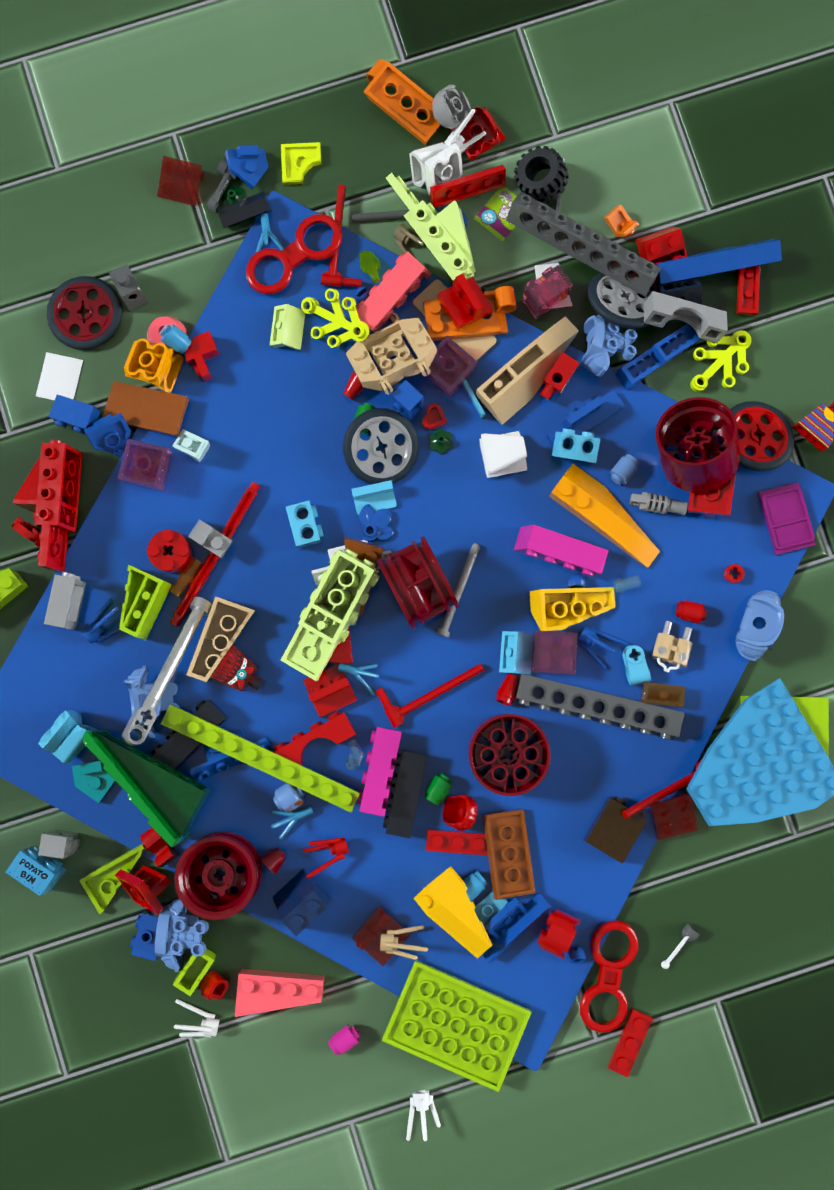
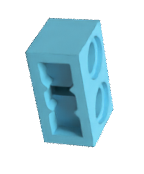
[552,428,600,463]
[286,501,324,549]

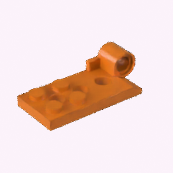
[363,59,441,145]
[423,286,517,341]

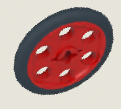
[730,401,794,472]

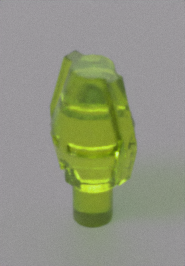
[359,250,381,284]

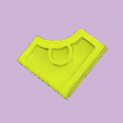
[281,142,322,185]

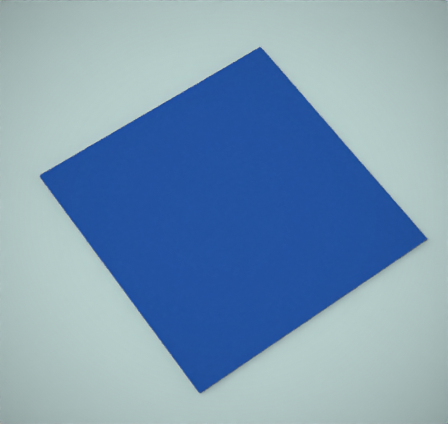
[0,191,834,1071]

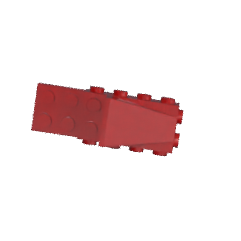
[13,440,83,572]

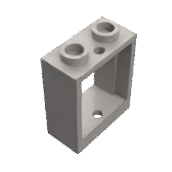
[44,572,86,630]

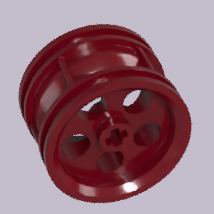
[377,536,460,630]

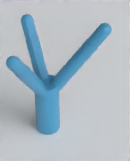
[256,213,284,252]
[338,663,379,696]
[271,806,313,840]

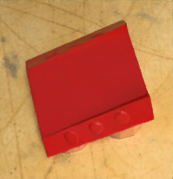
[451,106,506,160]

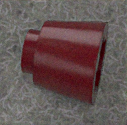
[259,847,286,875]

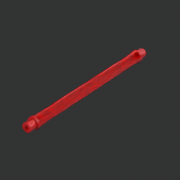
[170,482,260,627]

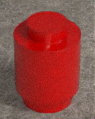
[675,600,707,624]

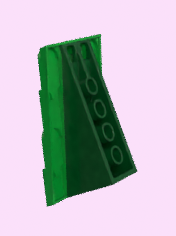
[82,730,211,847]

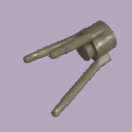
[393,224,424,254]

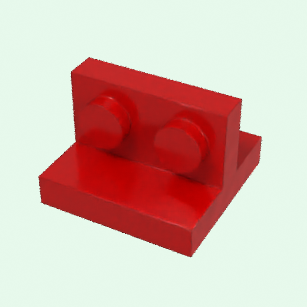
[437,274,493,330]
[688,474,736,519]
[303,663,357,717]
[115,866,171,915]

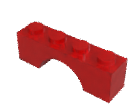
[274,711,357,765]

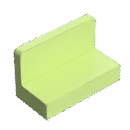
[269,304,305,350]

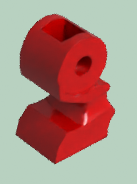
[140,827,178,867]

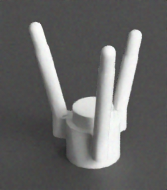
[444,109,486,153]
[174,999,220,1038]
[406,1090,441,1141]

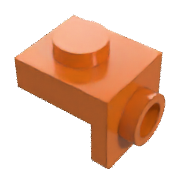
[603,205,639,238]

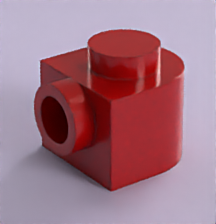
[198,971,229,1000]

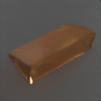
[640,682,686,707]

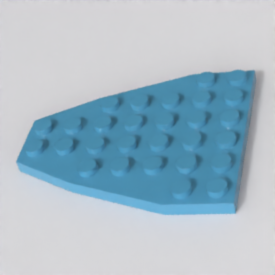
[686,678,834,826]

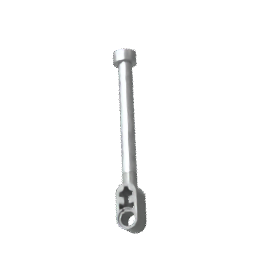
[122,597,212,746]

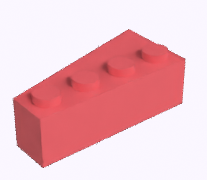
[356,251,432,332]
[235,969,325,1017]

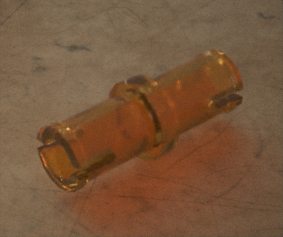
[169,557,203,598]

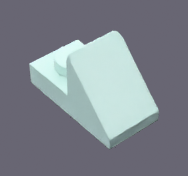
[172,429,210,463]

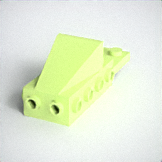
[386,173,476,281]
[281,549,379,681]

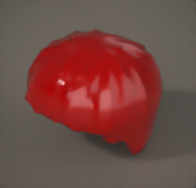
[442,794,478,831]

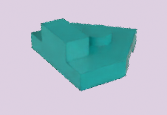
[72,761,116,803]

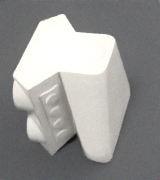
[409,142,463,195]
[479,431,527,478]

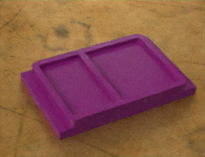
[758,482,816,555]

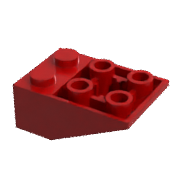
[635,226,687,292]

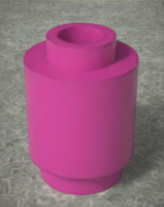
[328,1024,361,1056]

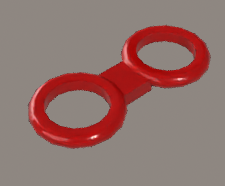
[246,214,342,295]
[580,920,638,1033]

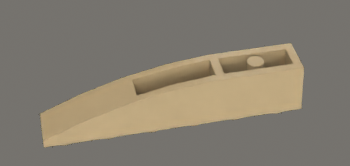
[475,316,579,425]

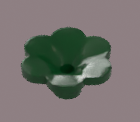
[221,185,245,207]
[428,428,453,454]

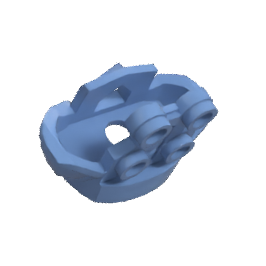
[581,314,637,377]
[735,590,784,661]
[124,665,180,739]
[155,898,209,972]

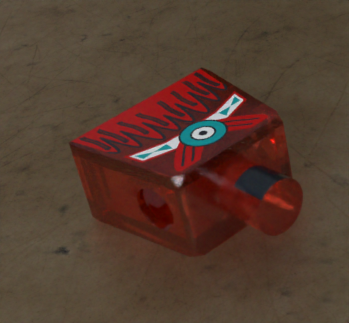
[211,645,264,692]

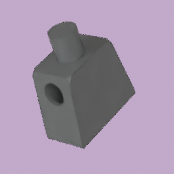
[109,264,148,312]

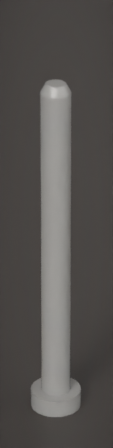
[435,543,480,638]

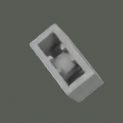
[38,830,80,859]

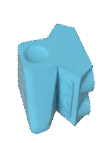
[38,710,97,764]

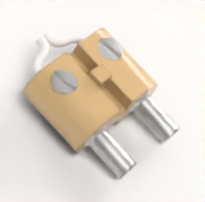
[652,621,693,672]

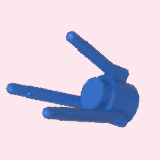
[81,599,121,644]
[577,626,629,670]

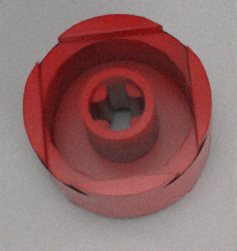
[147,529,192,573]
[537,909,580,959]

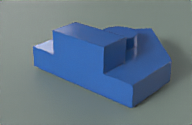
[225,145,268,190]
[84,413,131,457]

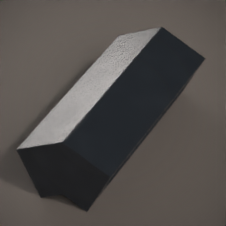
[219,191,272,228]

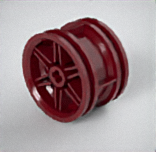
[174,831,263,920]

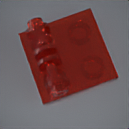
[157,156,204,206]
[649,794,698,840]
[352,906,411,966]

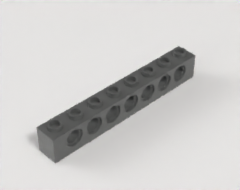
[506,192,661,296]
[515,674,684,740]

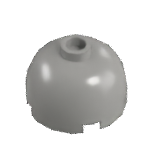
[432,85,471,129]

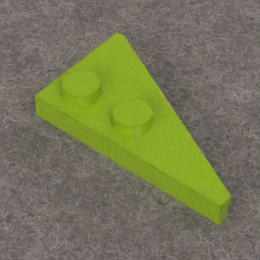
[79,843,146,914]

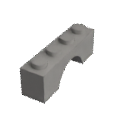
[644,291,728,343]

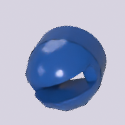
[355,286,370,303]
[568,573,585,588]
[569,947,586,964]

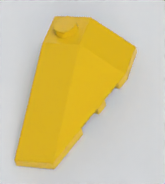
[530,587,615,631]
[413,866,492,958]

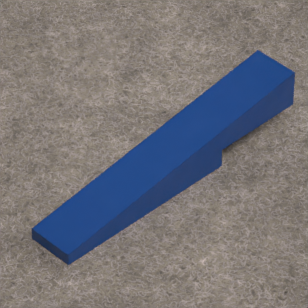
[657,239,782,284]
[616,307,714,390]

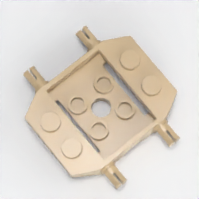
[346,313,437,394]

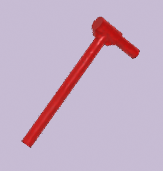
[321,185,362,287]
[375,664,484,728]
[622,759,702,819]

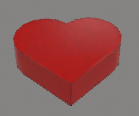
[422,403,447,430]

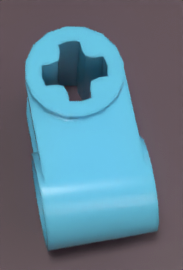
[622,645,651,686]

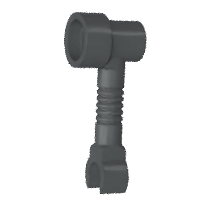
[207,158,238,212]

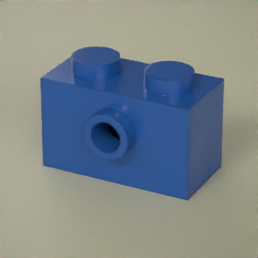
[391,380,424,421]
[49,394,101,434]
[130,910,159,961]

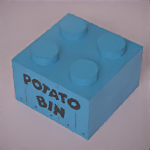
[5,846,66,896]

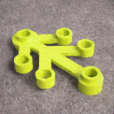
[301,289,369,348]
[690,330,751,392]

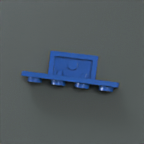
[547,390,624,447]
[189,729,272,781]
[482,893,552,964]

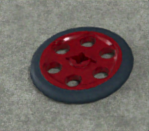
[47,276,122,350]

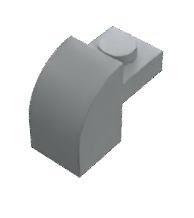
[188,520,233,558]

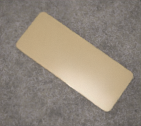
[413,279,496,364]

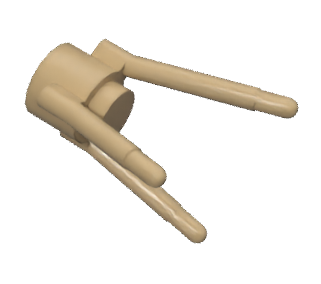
[380,925,428,960]

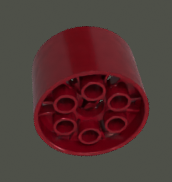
[655,397,740,492]
[467,714,551,796]

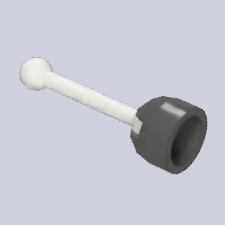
[661,923,701,969]

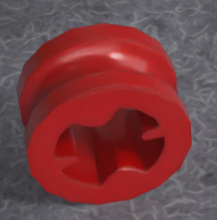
[724,564,744,583]

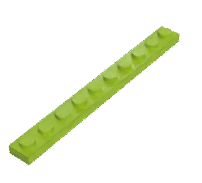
[161,705,360,812]

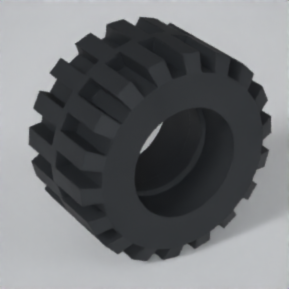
[514,146,569,203]

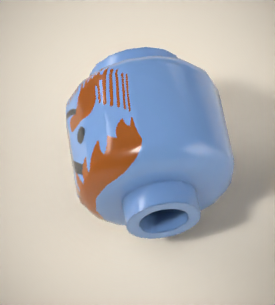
[273,783,306,813]

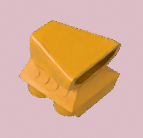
[124,339,184,393]

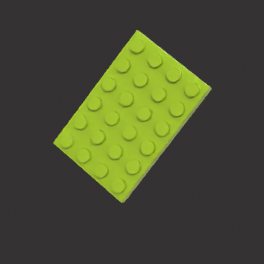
[382,960,532,1092]

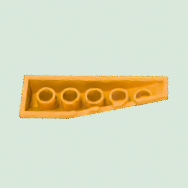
[549,464,660,568]

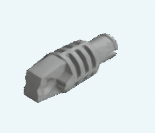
[629,492,688,515]

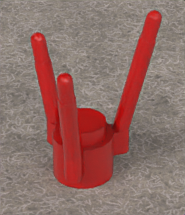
[303,837,349,879]

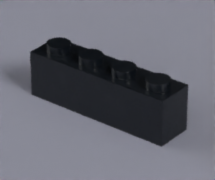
[151,700,229,770]
[383,750,427,839]

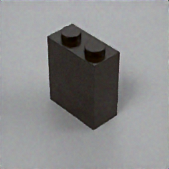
[584,796,647,864]

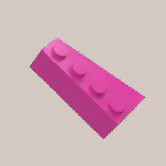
[514,525,608,577]
[357,727,402,817]

